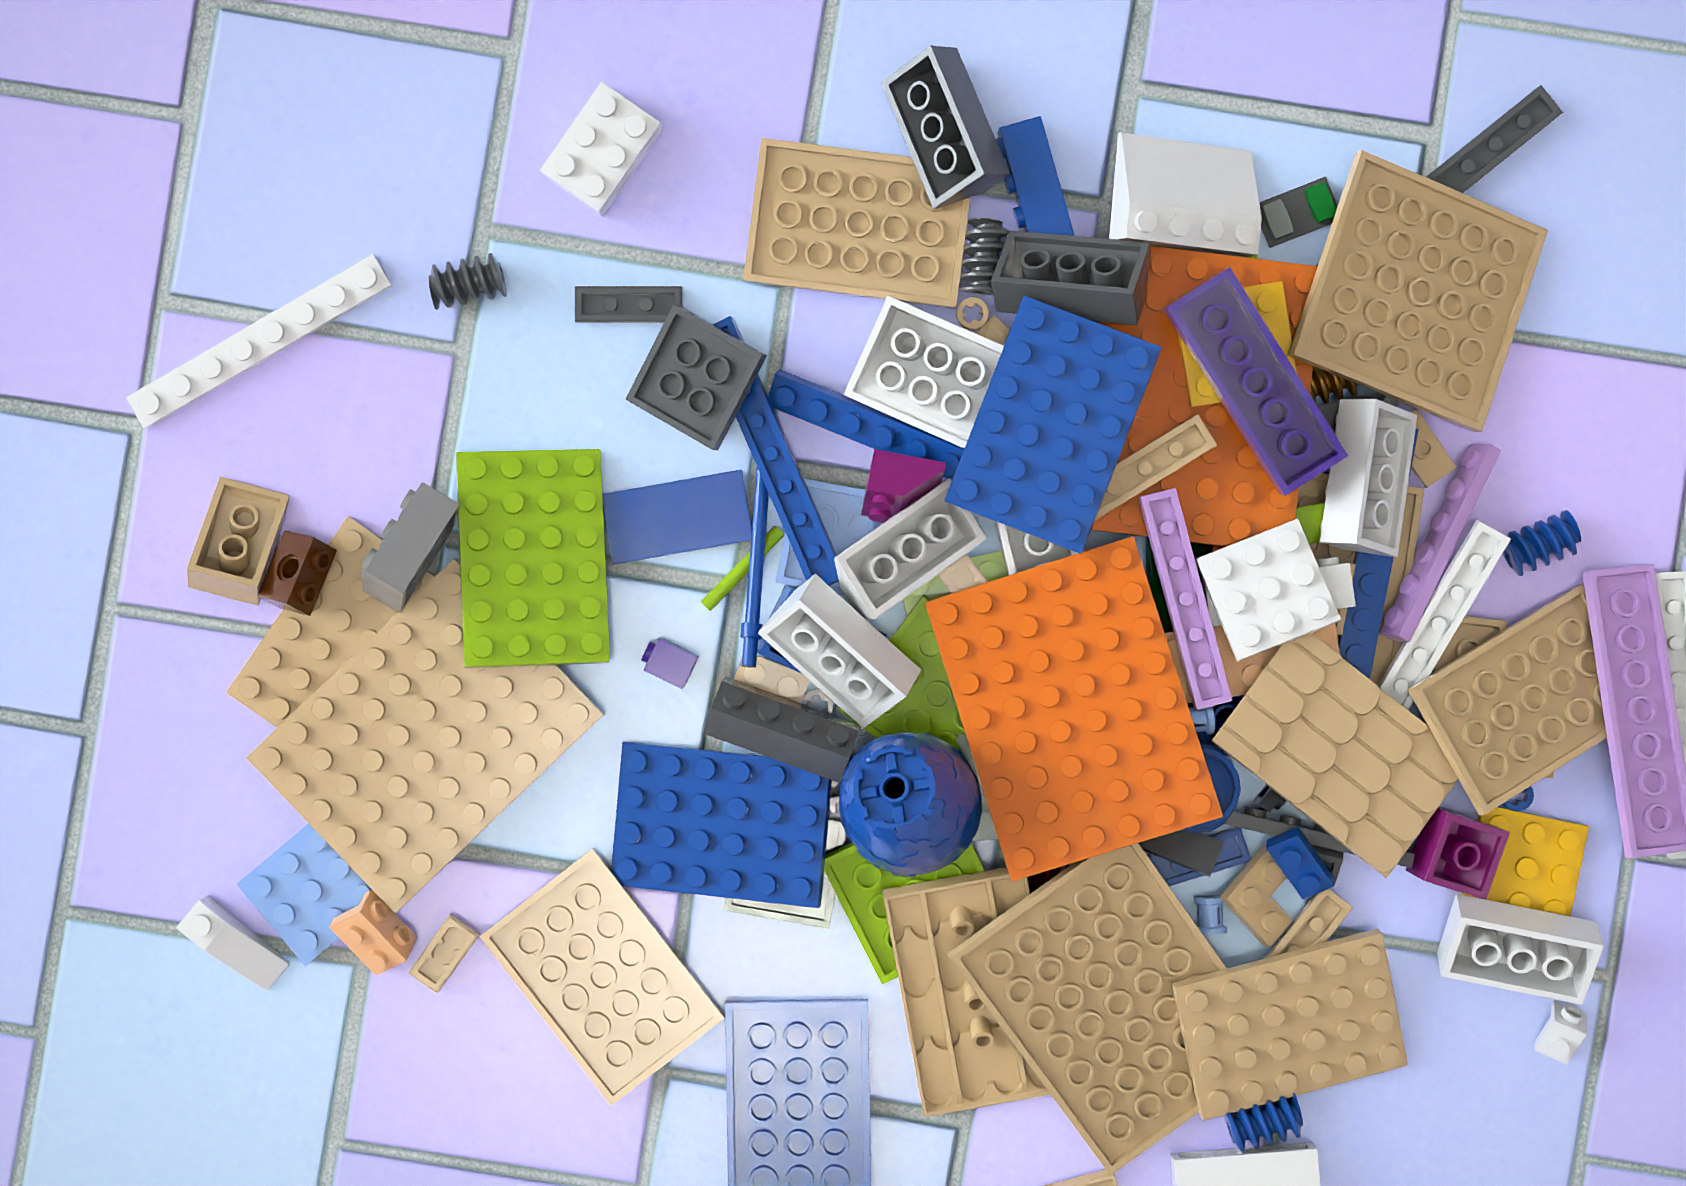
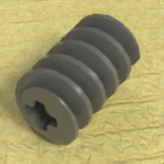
[959,218,1011,295]
[429,253,507,310]

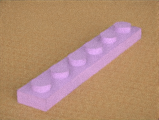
[1380,444,1501,642]
[1138,488,1233,710]

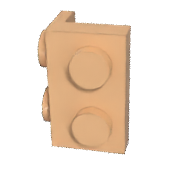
[329,890,417,976]

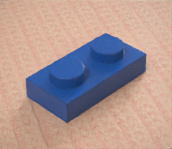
[1266,827,1335,899]

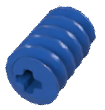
[1503,510,1582,576]
[1224,1093,1303,1153]

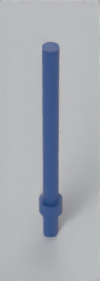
[740,467,769,668]

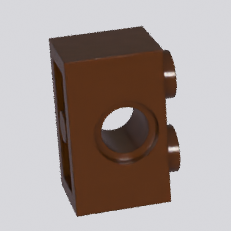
[257,530,337,616]

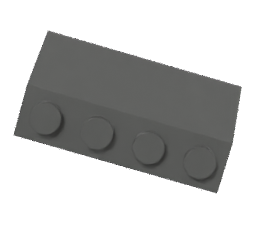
[881,45,1010,209]
[991,231,1151,325]
[703,676,860,783]

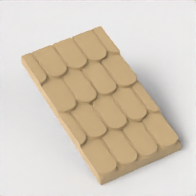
[1212,633,1458,878]
[882,867,1051,1117]

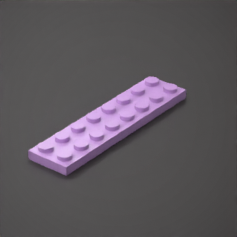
[1582,563,1686,859]

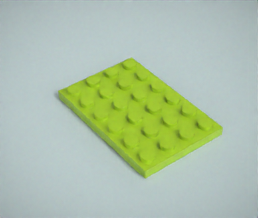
[456,449,610,668]

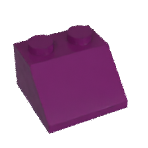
[861,449,946,523]
[1405,807,1510,900]

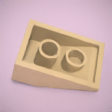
[187,477,290,606]

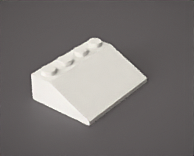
[1109,132,1262,257]
[843,296,1004,448]

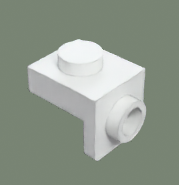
[1534,1000,1587,1065]

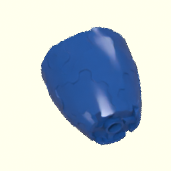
[839,732,982,878]

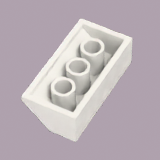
[1320,399,1417,557]
[834,478,987,619]
[758,574,921,728]

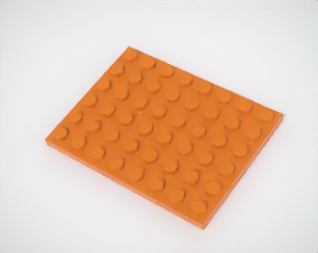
[1091,246,1318,547]
[925,536,1223,882]

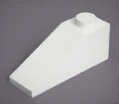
[176,895,290,991]

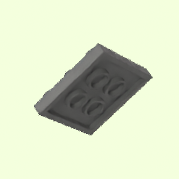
[625,304,767,451]

